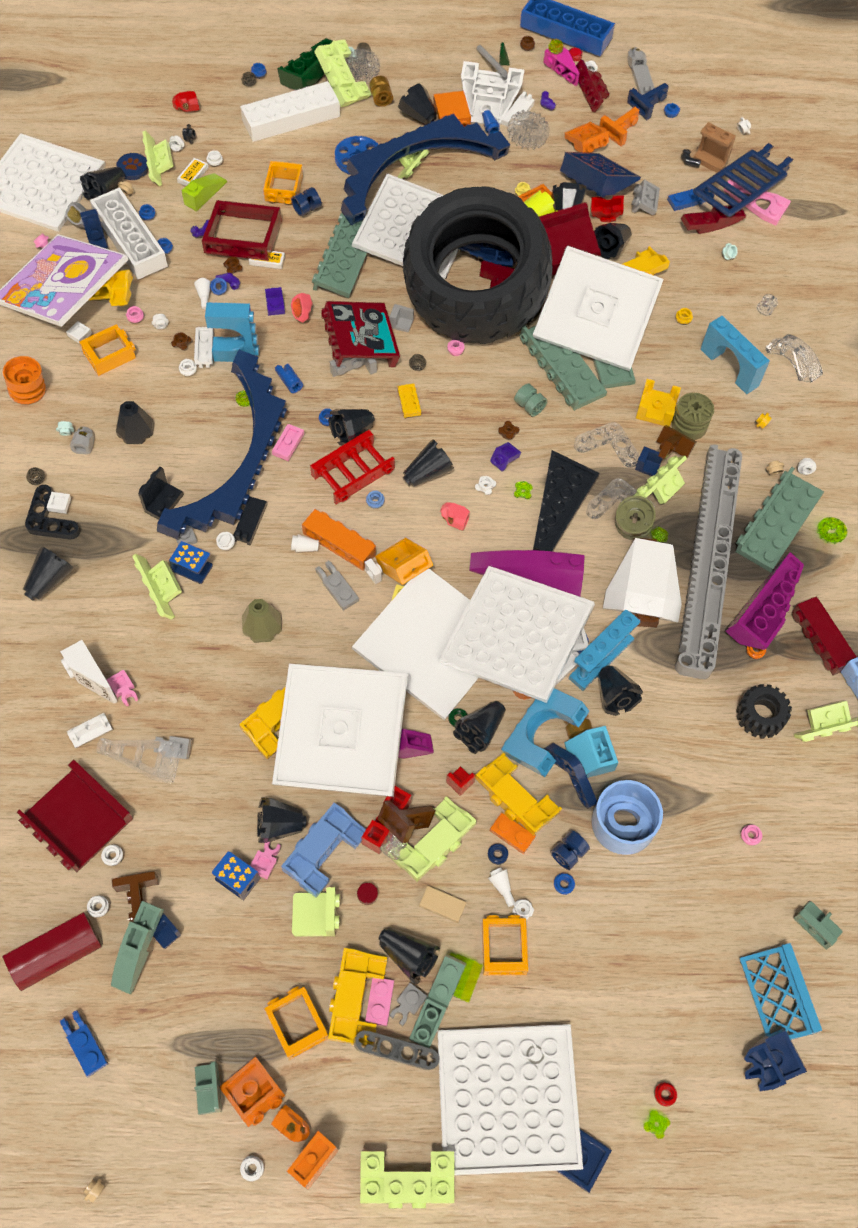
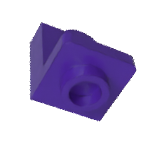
[265,287,285,316]
[490,442,521,471]

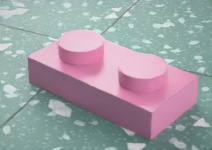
[272,424,304,461]
[365,978,394,1027]

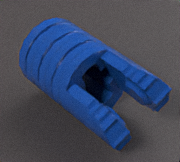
[275,364,303,393]

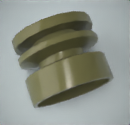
[671,392,714,440]
[615,496,656,540]

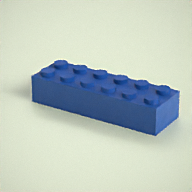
[520,0,615,56]

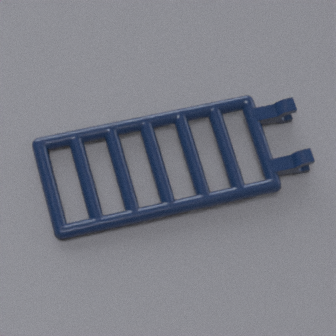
[693,143,794,217]

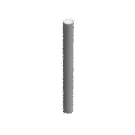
[477,45,508,77]

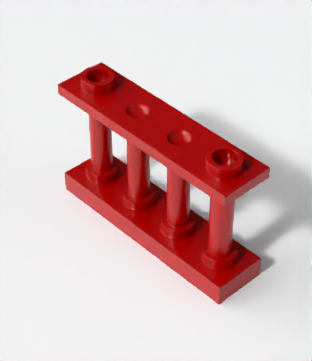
[310,430,395,505]

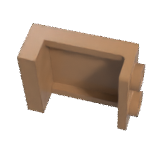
[693,122,736,173]

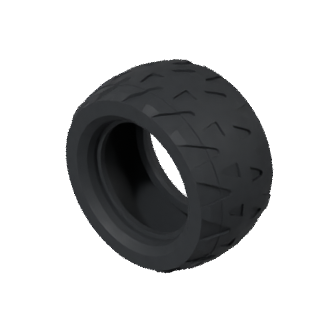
[403,186,552,344]

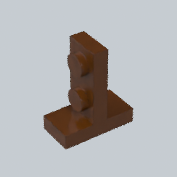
[656,425,697,459]
[377,801,436,844]
[112,871,159,922]

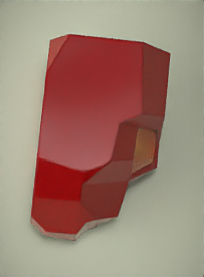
[172,91,199,112]

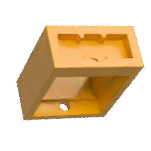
[263,161,303,204]
[79,324,136,376]
[375,537,433,585]
[482,915,528,976]
[264,986,329,1060]

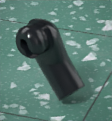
[681,149,701,168]

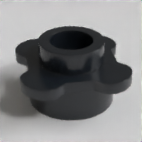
[182,124,196,144]

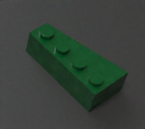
[277,38,333,90]

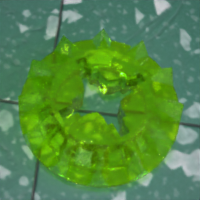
[817,517,847,545]

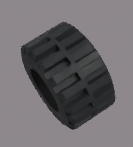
[736,684,792,739]

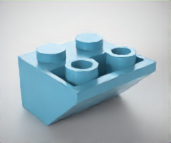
[564,726,619,778]

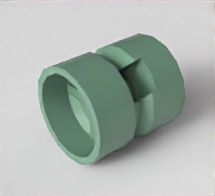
[514,383,548,417]

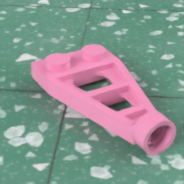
[724,179,791,226]

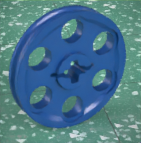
[335,136,379,174]

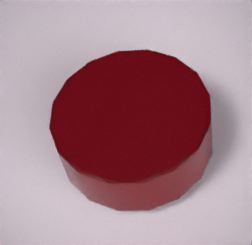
[357,883,378,905]

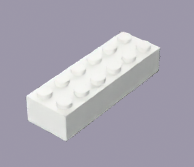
[240,81,340,142]
[90,188,168,279]

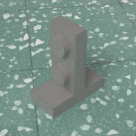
[330,358,377,377]

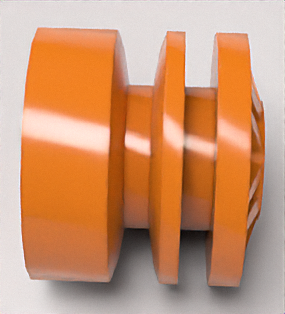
[2,356,46,404]

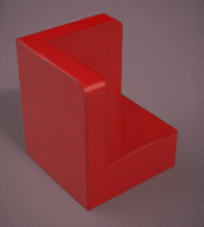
[446,766,476,796]

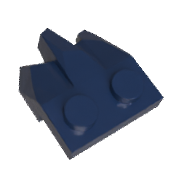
[744,1028,807,1091]

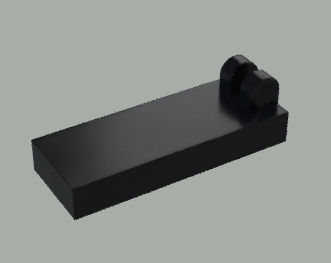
[233,496,267,546]

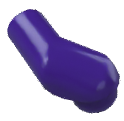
[540,91,556,110]
[190,220,209,238]
[215,273,240,290]

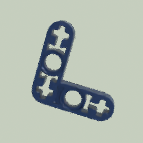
[544,743,597,809]

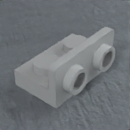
[632,179,660,215]

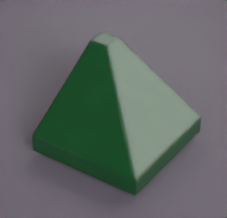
[499,42,510,66]

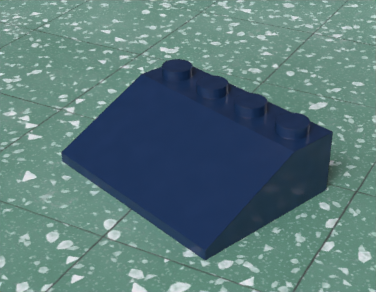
[560,152,641,197]

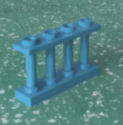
[568,610,640,691]

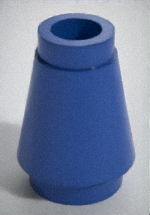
[482,110,500,134]

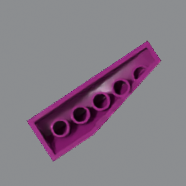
[469,550,585,597]
[726,552,804,650]

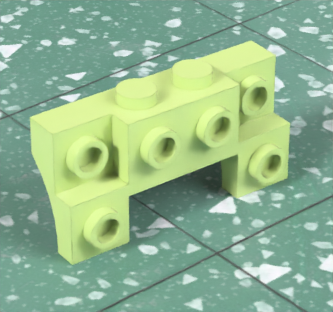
[314,40,371,107]
[387,796,476,882]
[360,1151,454,1209]

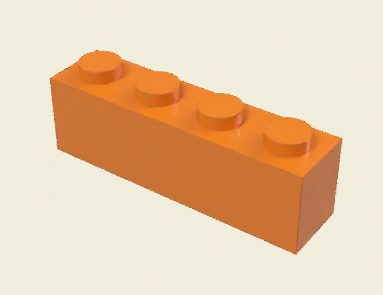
[302,509,376,571]

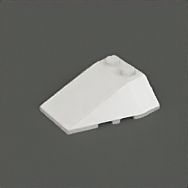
[461,61,524,125]
[603,538,682,623]

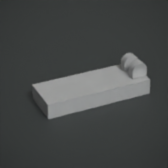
[631,65,654,95]

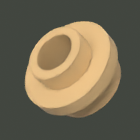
[118,181,134,196]
[766,461,784,475]
[83,1178,105,1203]

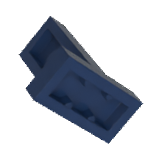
[627,83,669,121]
[80,209,108,249]

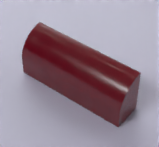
[2,912,102,991]

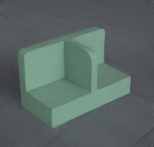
[793,901,843,950]
[194,1061,222,1115]

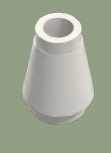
[291,534,319,552]

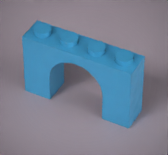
[205,302,259,362]
[700,315,770,395]
[501,688,590,777]

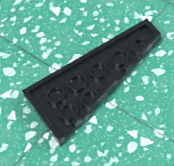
[533,450,600,552]

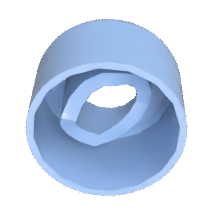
[592,780,663,855]

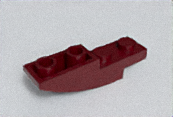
[681,205,746,234]

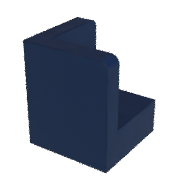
[635,446,663,476]
[153,913,181,949]

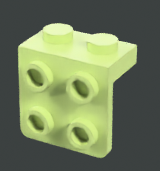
[292,887,340,937]

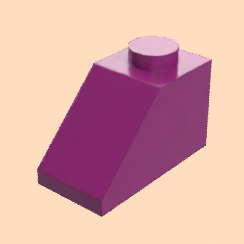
[398,729,434,759]

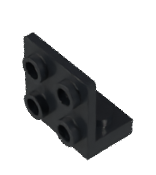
[138,466,184,520]

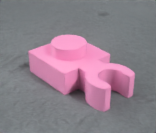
[106,670,138,706]
[250,842,280,880]

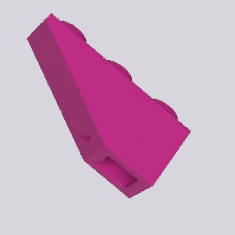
[543,42,579,86]

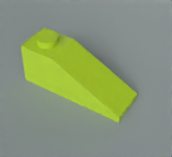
[181,173,227,212]

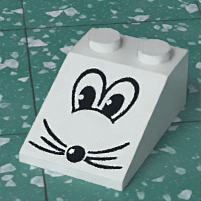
[60,640,118,703]

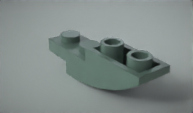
[111,901,164,994]
[409,954,466,1048]

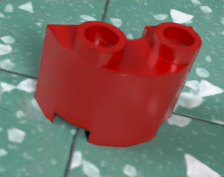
[591,195,624,222]

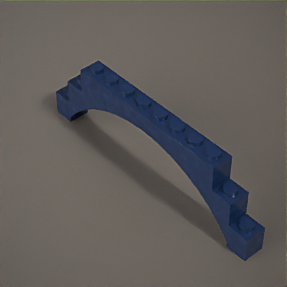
[340,113,511,225]
[157,349,287,540]

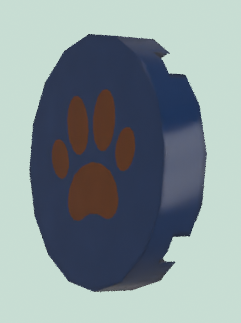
[116,153,149,180]

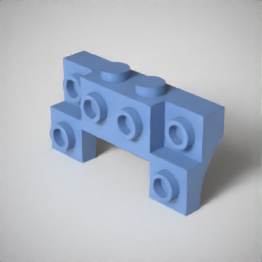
[281,803,366,897]

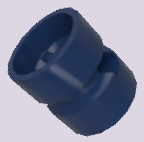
[291,187,322,217]
[550,830,590,871]

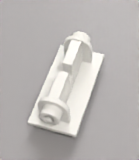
[67,713,112,748]

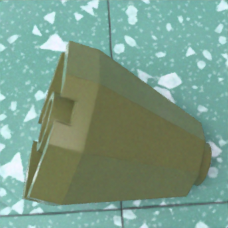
[242,599,282,643]

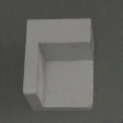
[389,304,414,333]

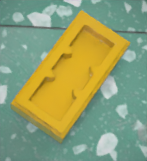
[397,383,421,418]

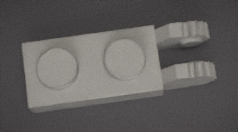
[315,560,359,611]

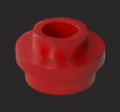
[654,1082,677,1107]

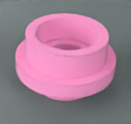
[33,233,49,249]
[126,306,144,323]
[447,340,464,356]
[741,825,762,845]

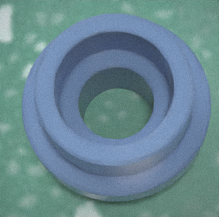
[366,490,384,508]

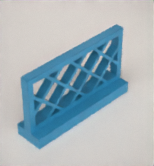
[739,943,822,1040]

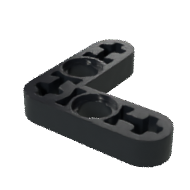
[25,485,80,540]

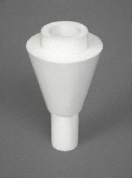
[194,278,211,310]
[488,867,516,907]

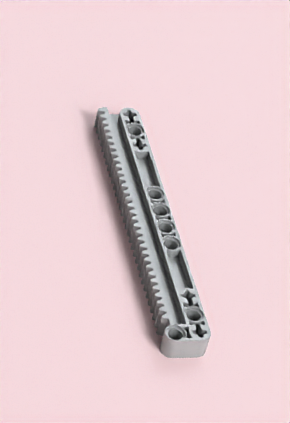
[675,445,742,679]

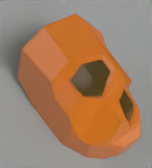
[271,1104,310,1142]

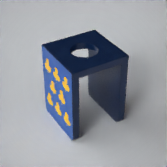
[169,541,213,584]
[212,851,260,901]

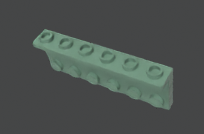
[312,213,367,298]
[520,325,607,411]
[736,467,824,572]

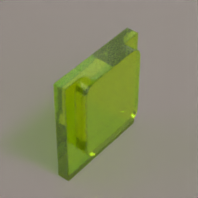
[450,952,483,1003]

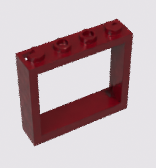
[202,200,282,261]

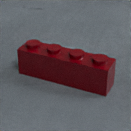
[792,596,857,676]

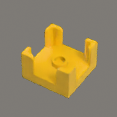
[636,379,681,427]

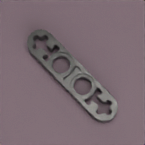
[353,1031,439,1070]

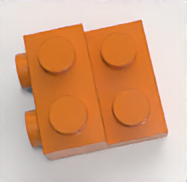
[565,122,609,153]
[219,1057,285,1127]

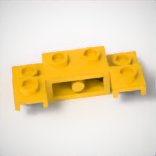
[622,246,670,276]
[89,270,133,306]
[239,687,286,759]
[475,752,562,836]
[328,948,387,1047]

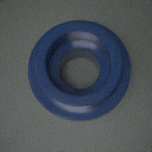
[487,844,508,865]

